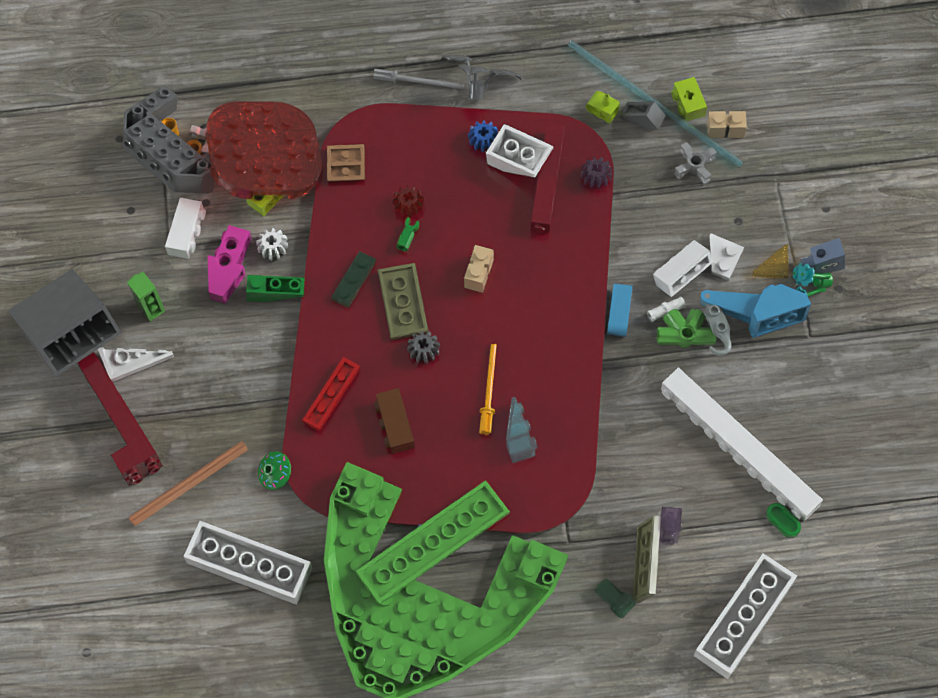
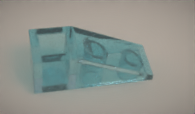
[506,397,538,463]

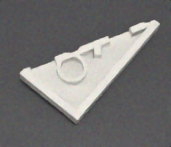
[98,347,174,382]

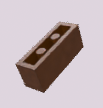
[374,388,415,454]

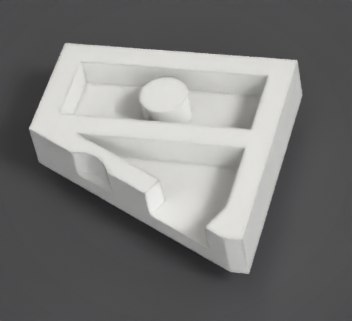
[709,234,744,281]

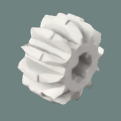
[256,228,288,261]

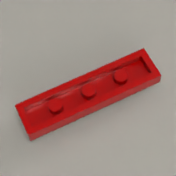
[302,357,360,432]

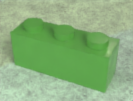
[127,272,165,322]

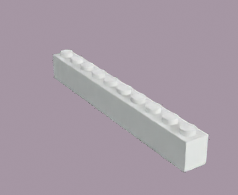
[661,368,823,521]

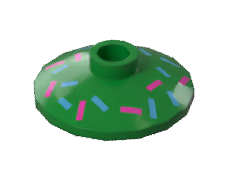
[258,451,291,490]

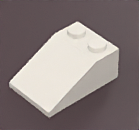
[486,124,553,177]

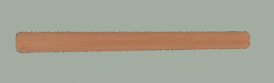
[129,441,248,526]

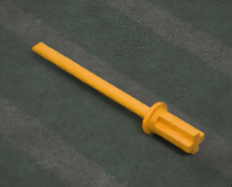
[479,344,496,435]

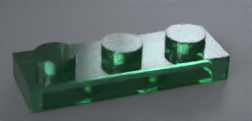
[332,251,376,308]

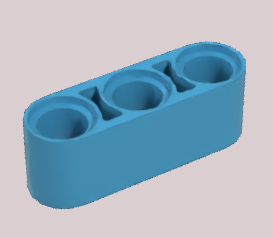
[607,283,633,337]

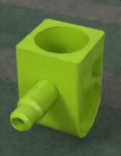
[586,91,620,124]

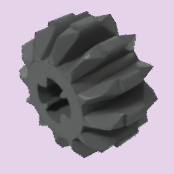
[407,330,440,364]

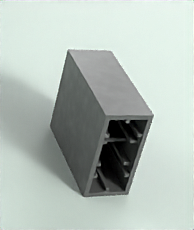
[8,269,122,376]

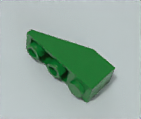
[246,275,305,302]

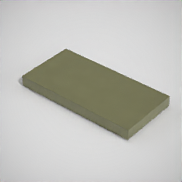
[378,263,428,341]
[632,515,661,603]

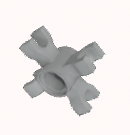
[674,142,717,185]

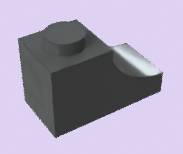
[620,101,666,130]

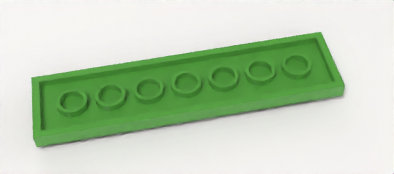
[356,480,510,605]

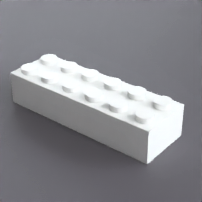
[183,521,313,605]
[694,553,797,679]

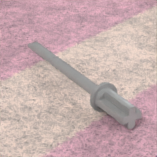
[373,69,464,89]

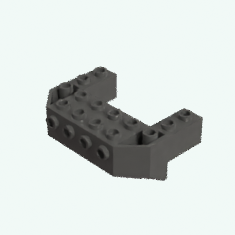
[123,85,242,193]

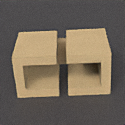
[707,111,747,138]
[464,245,494,293]

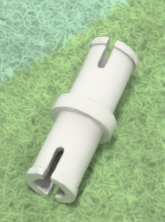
[647,297,686,322]

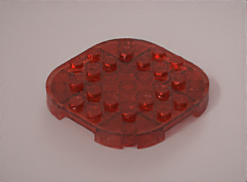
[205,101,322,199]

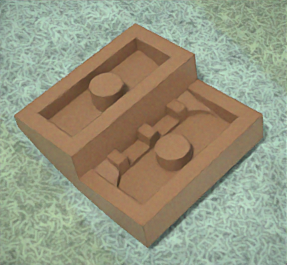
[327,144,365,181]

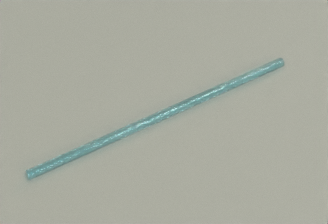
[568,40,744,168]

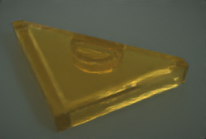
[752,244,788,278]

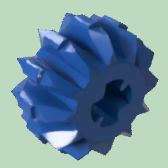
[468,120,498,152]

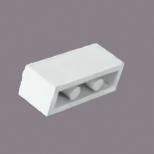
[165,198,206,259]
[653,240,713,297]

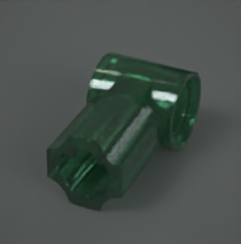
[595,578,636,619]

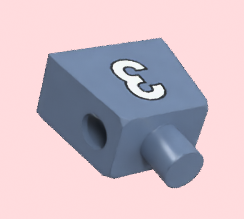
[800,238,845,273]

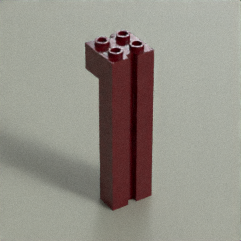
[77,352,163,486]

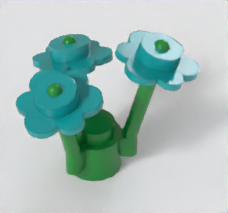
[793,263,833,297]

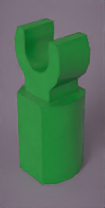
[396,218,419,252]

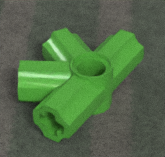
[656,309,716,348]

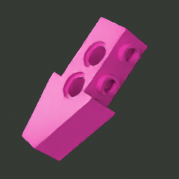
[208,225,252,304]

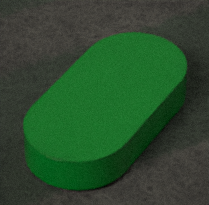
[766,503,801,538]

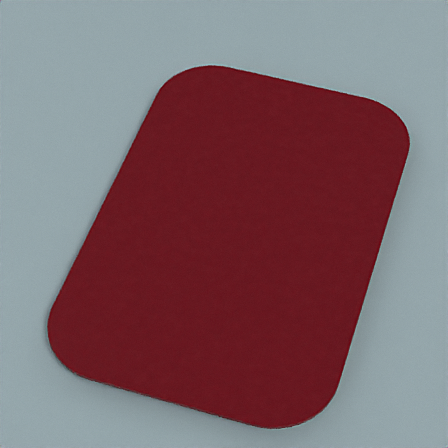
[282,103,614,534]

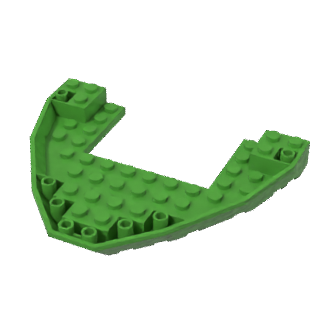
[324,462,569,698]

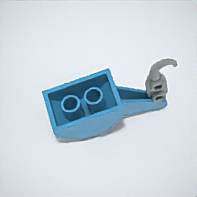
[700,284,811,356]

